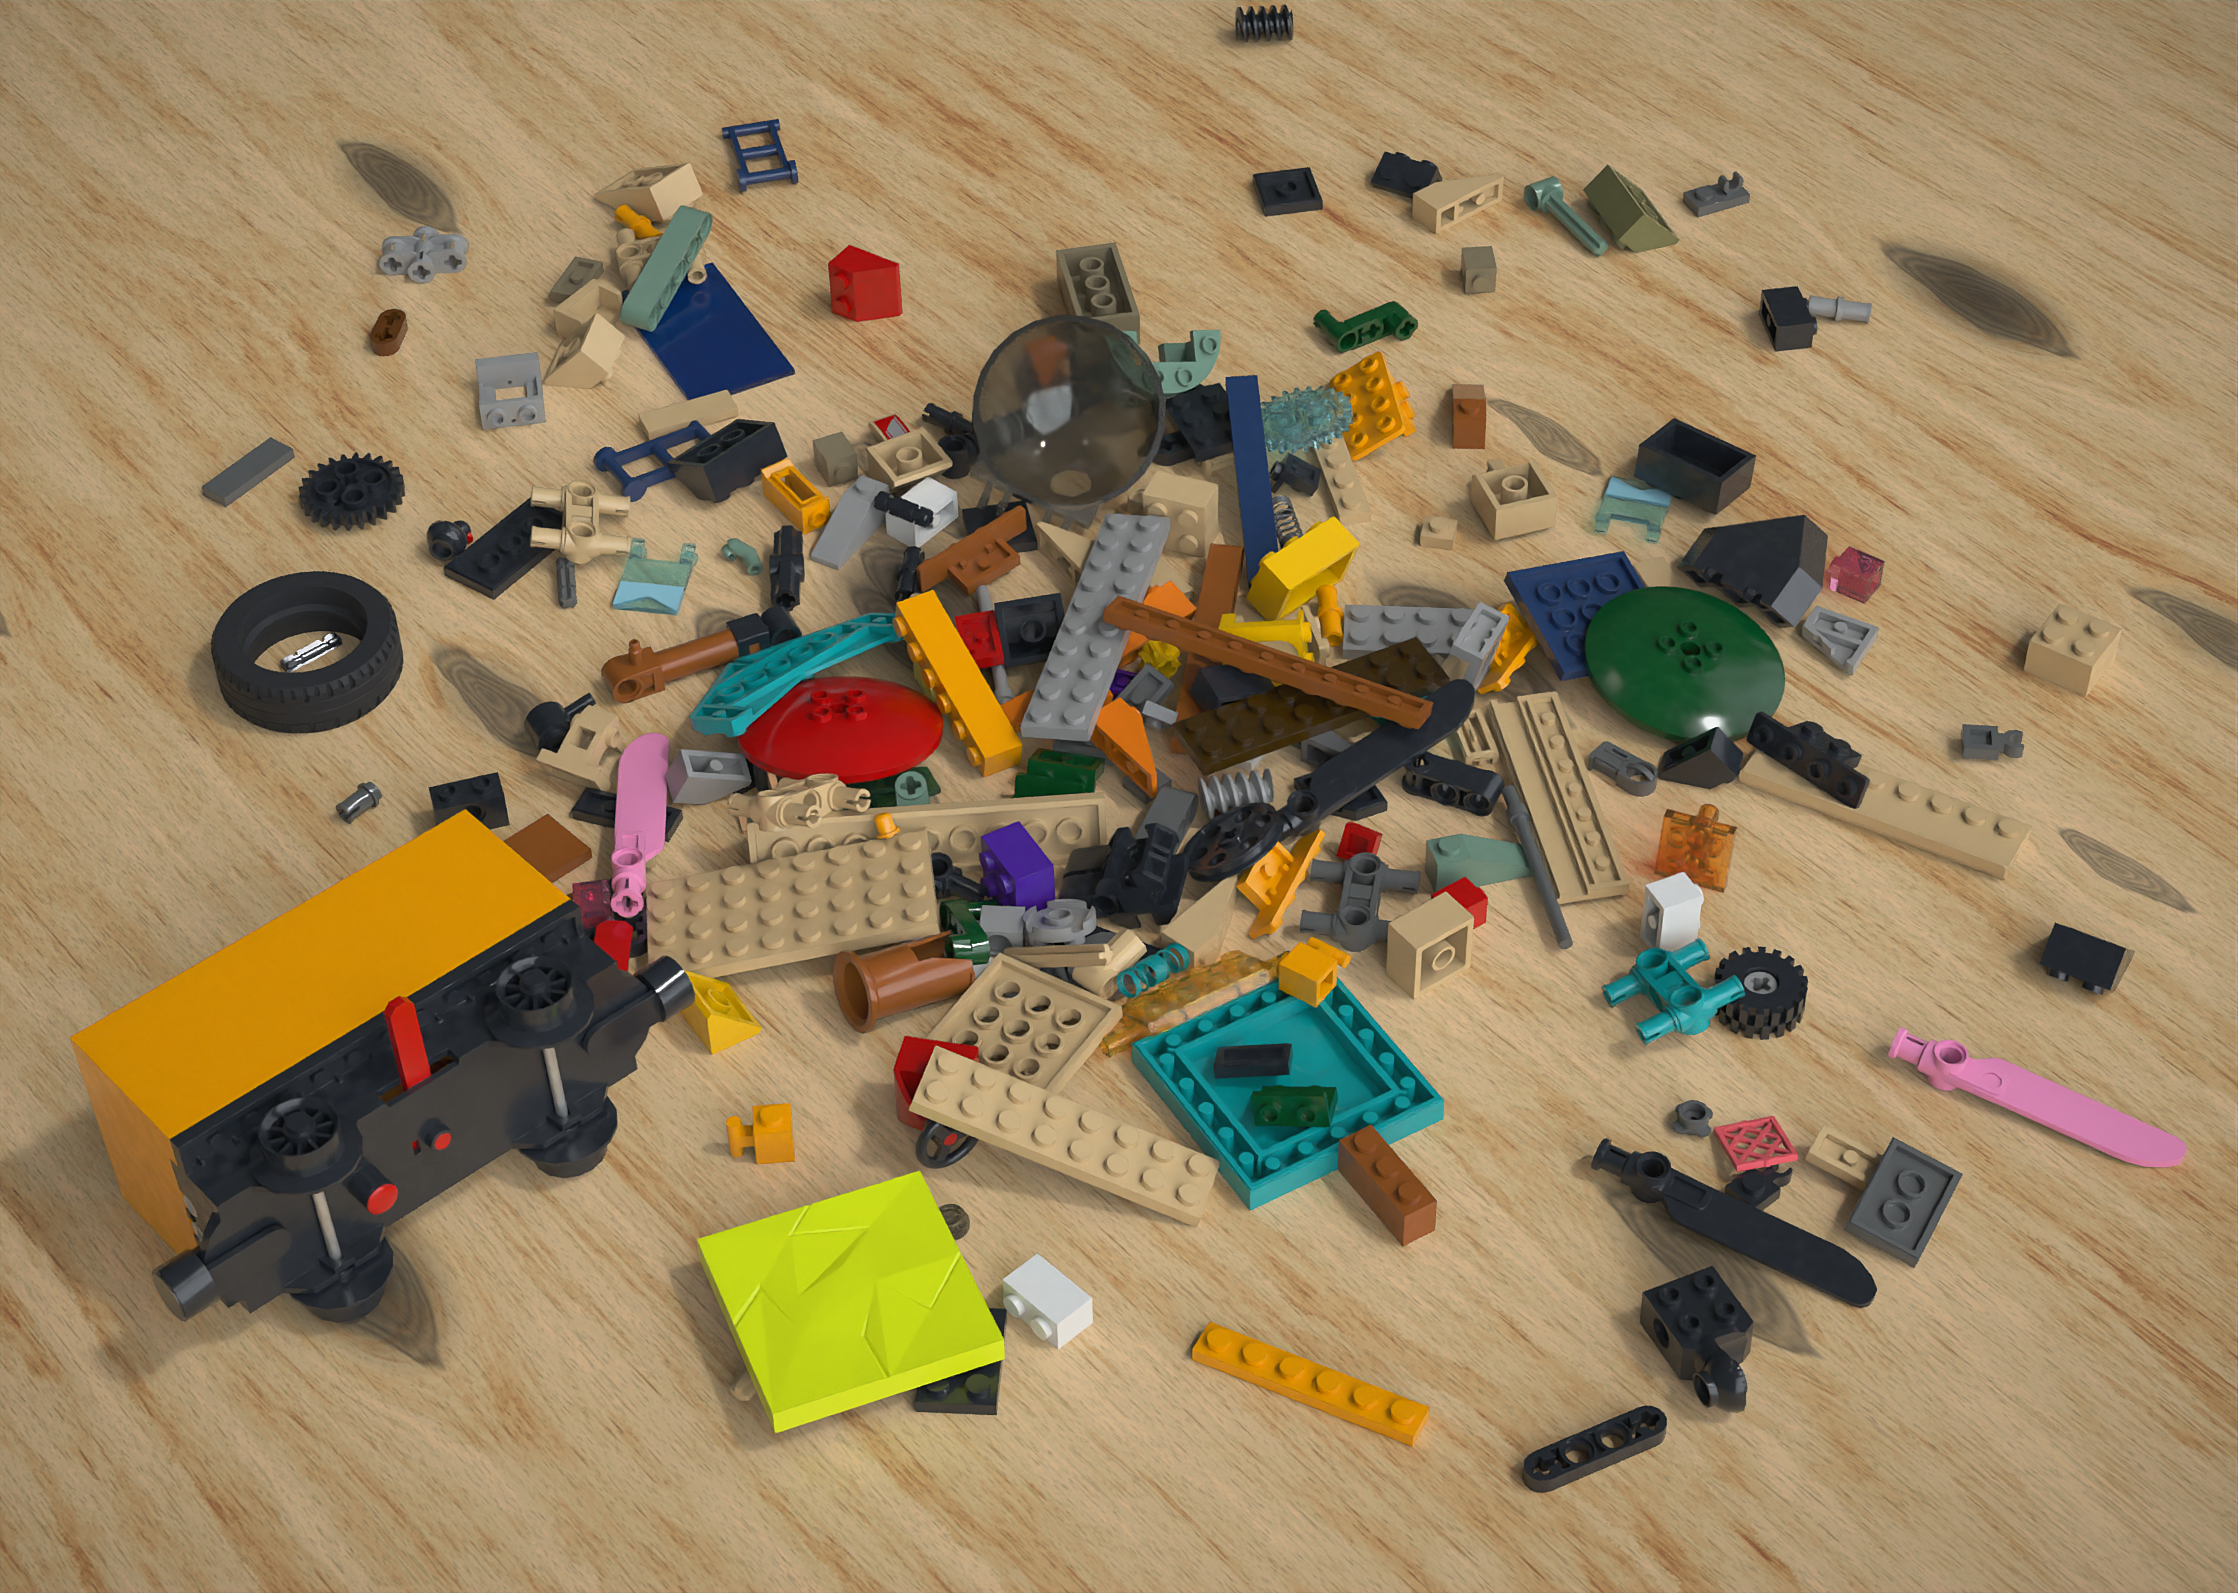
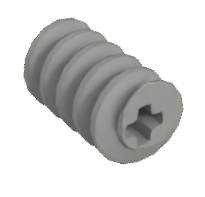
[1198,768,1274,820]

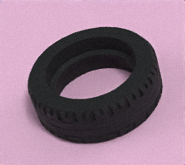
[211,571,404,733]

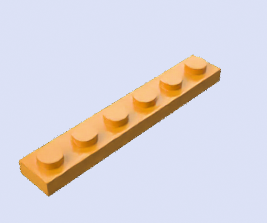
[1192,1321,1430,1447]

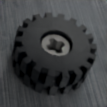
[1713,946,1808,1040]

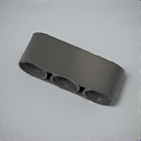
[1133,785,1199,860]

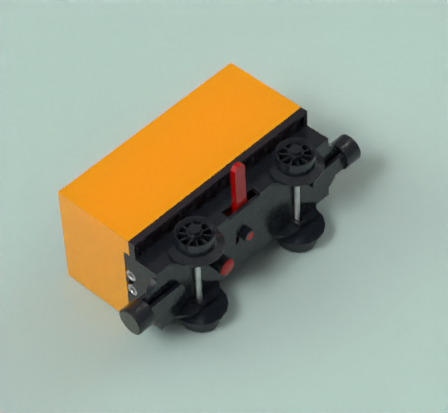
[69,809,695,1323]

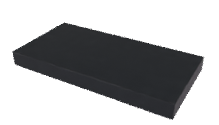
[444,497,562,600]

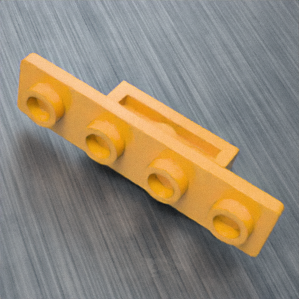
[1477,601,1539,695]
[1236,829,1325,939]

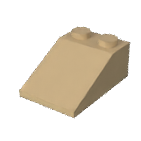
[594,162,703,224]

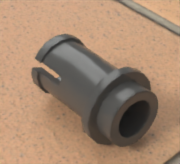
[336,782,382,823]

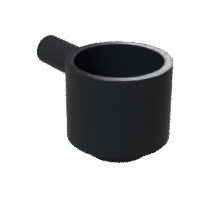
[524,693,596,753]

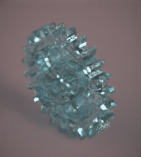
[1261,386,1354,454]

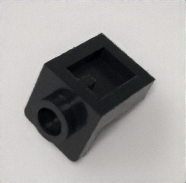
[1269,452,1321,497]

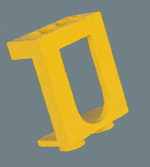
[1219,610,1315,687]

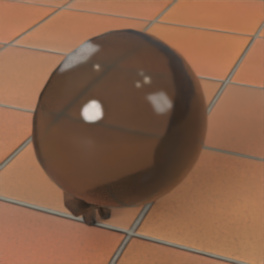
[969,315,1166,534]

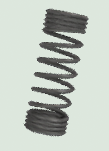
[1272,495,1303,549]

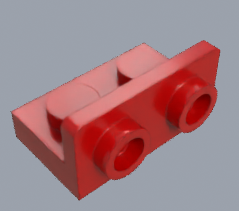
[954,610,1005,668]

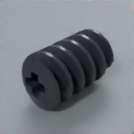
[1235,4,1294,43]

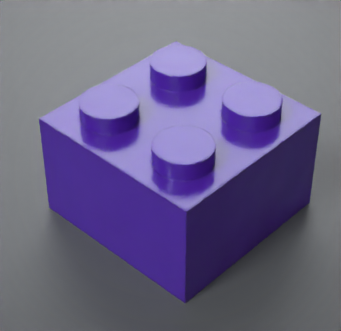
[979,821,1055,912]

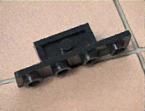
[1746,711,1870,809]

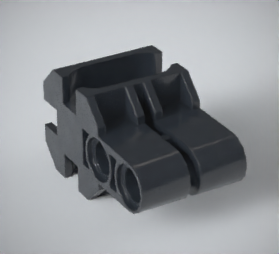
[1056,823,1190,929]

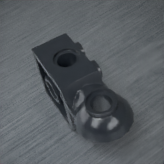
[1640,1266,1754,1413]

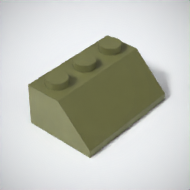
[1583,164,1679,253]

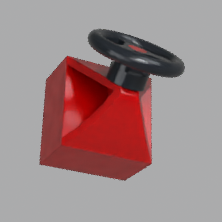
[893,1036,979,1169]

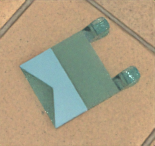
[1594,476,1673,544]
[612,538,698,615]

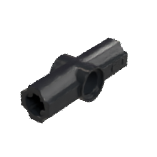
[769,525,805,611]

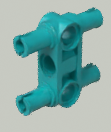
[1601,938,1745,1045]

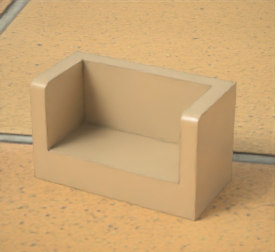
[553,279,623,338]

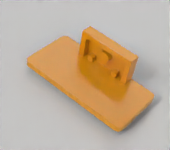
[1329,351,1416,461]

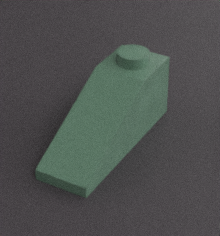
[1425,834,1533,892]

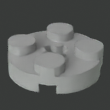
[1023,899,1097,946]

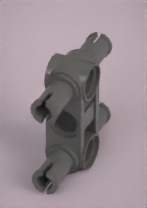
[1300,852,1420,952]

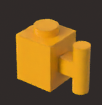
[1277,936,1351,1008]
[726,1103,795,1165]

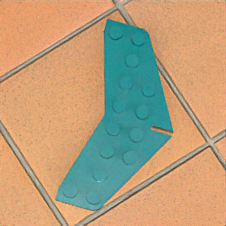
[690,613,904,737]

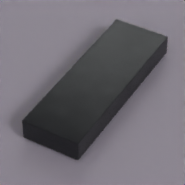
[572,787,683,842]

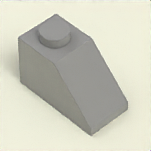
[665,749,752,805]

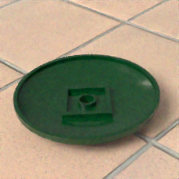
[1583,586,1785,743]

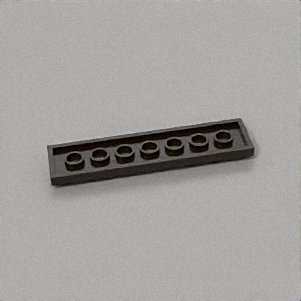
[1172,637,1450,776]

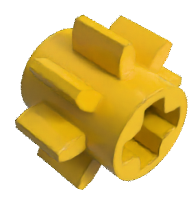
[1138,640,1181,678]

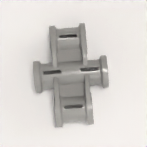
[379,226,469,283]

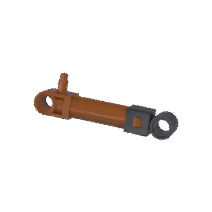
[601,606,802,703]

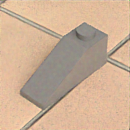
[811,475,889,570]

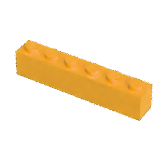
[892,590,1023,778]

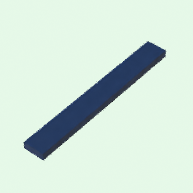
[1225,375,1278,588]

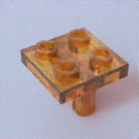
[1654,804,1737,893]

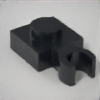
[1725,1164,1792,1211]

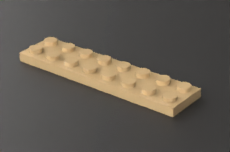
[909,1046,1220,1228]

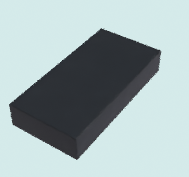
[1213,1043,1293,1079]

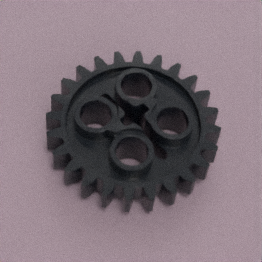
[299,452,405,531]

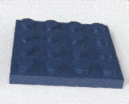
[1504,551,1645,681]

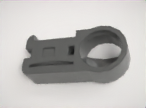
[1588,741,1658,797]

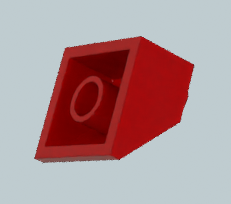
[828,245,903,322]

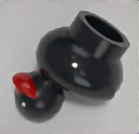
[426,520,473,561]

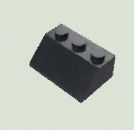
[667,419,788,503]

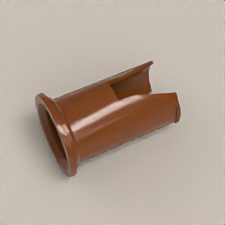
[833,930,975,1034]

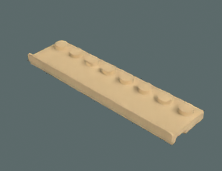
[1486,691,1630,904]
[1739,749,2032,880]

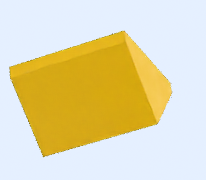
[680,970,762,1055]

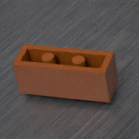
[1338,1125,1437,1246]

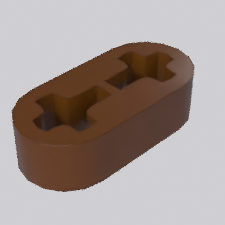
[370,309,408,356]

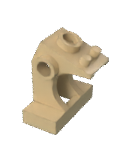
[536,705,624,792]

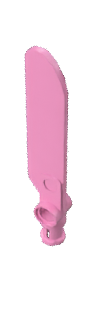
[611,733,669,917]
[1888,1027,2187,1167]

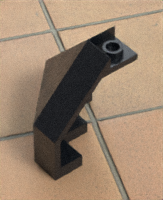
[1677,515,1828,628]

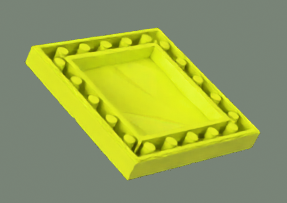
[697,1170,1005,1433]

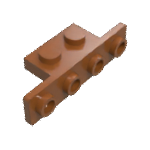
[916,505,1027,596]

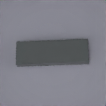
[202,437,295,507]

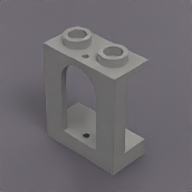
[475,352,546,430]
[1449,601,1510,692]

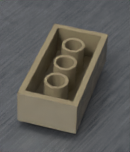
[1056,242,1140,345]

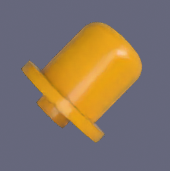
[874,812,900,839]

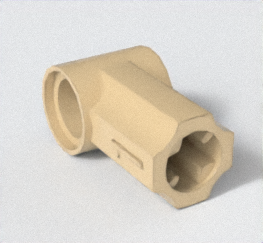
[1072,928,1147,1000]

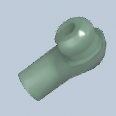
[721,538,763,576]

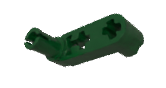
[1313,301,1418,352]
[939,899,998,965]

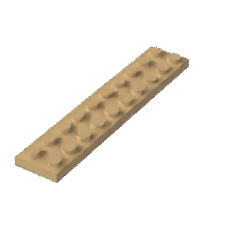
[747,792,1107,872]

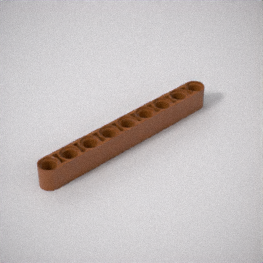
[1171,543,1244,755]

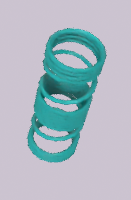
[1116,943,1190,999]

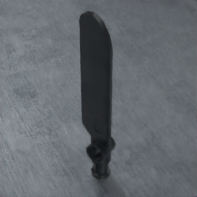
[1277,679,1475,843]
[1591,1138,1877,1308]

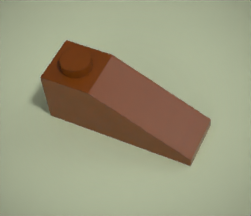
[1452,384,1486,449]

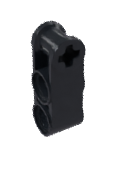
[1401,751,1505,816]

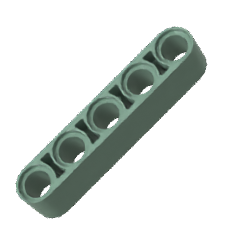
[620,205,713,332]

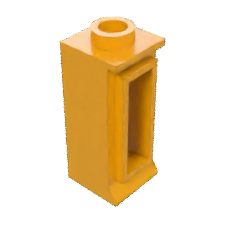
[761,458,831,535]

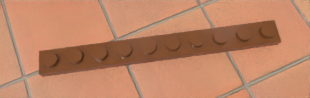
[1103,595,1433,729]

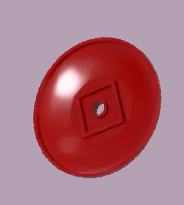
[736,676,943,784]

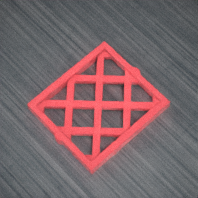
[1714,1116,1798,1172]

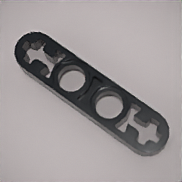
[1522,1405,1667,1493]

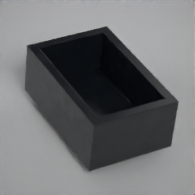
[1634,418,1756,515]

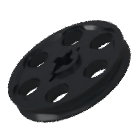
[1183,802,1284,882]

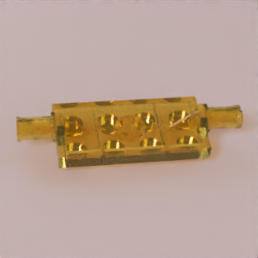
[1099,950,1291,1058]

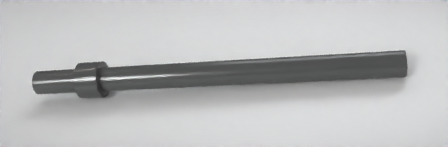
[1502,785,1573,949]

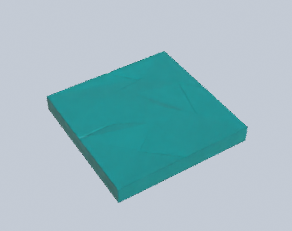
[1131,977,1445,1211]

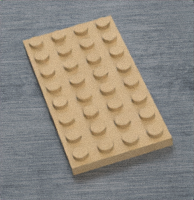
[646,830,940,978]

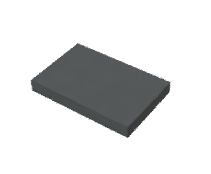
[1844,1137,1963,1268]

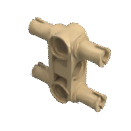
[616,228,707,293]
[530,480,631,564]
[727,773,871,832]

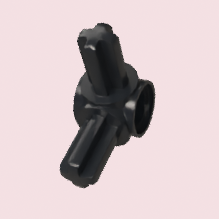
[931,852,987,902]

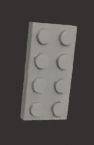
[1342,605,1474,660]

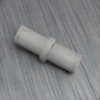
[1808,295,1872,323]

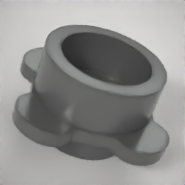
[1673,1100,1713,1137]

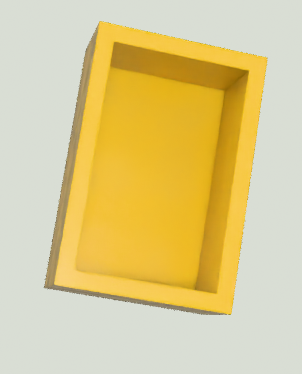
[1246,516,1360,621]

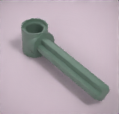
[1524,176,1608,256]

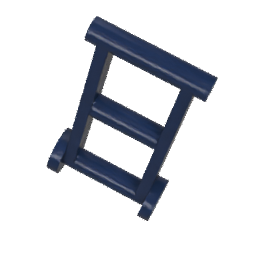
[721,119,798,192]
[593,420,711,502]

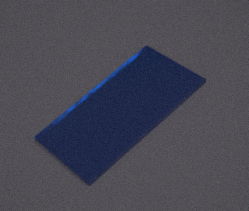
[621,262,795,401]

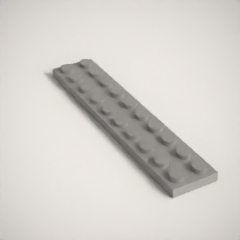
[1020,513,1171,742]

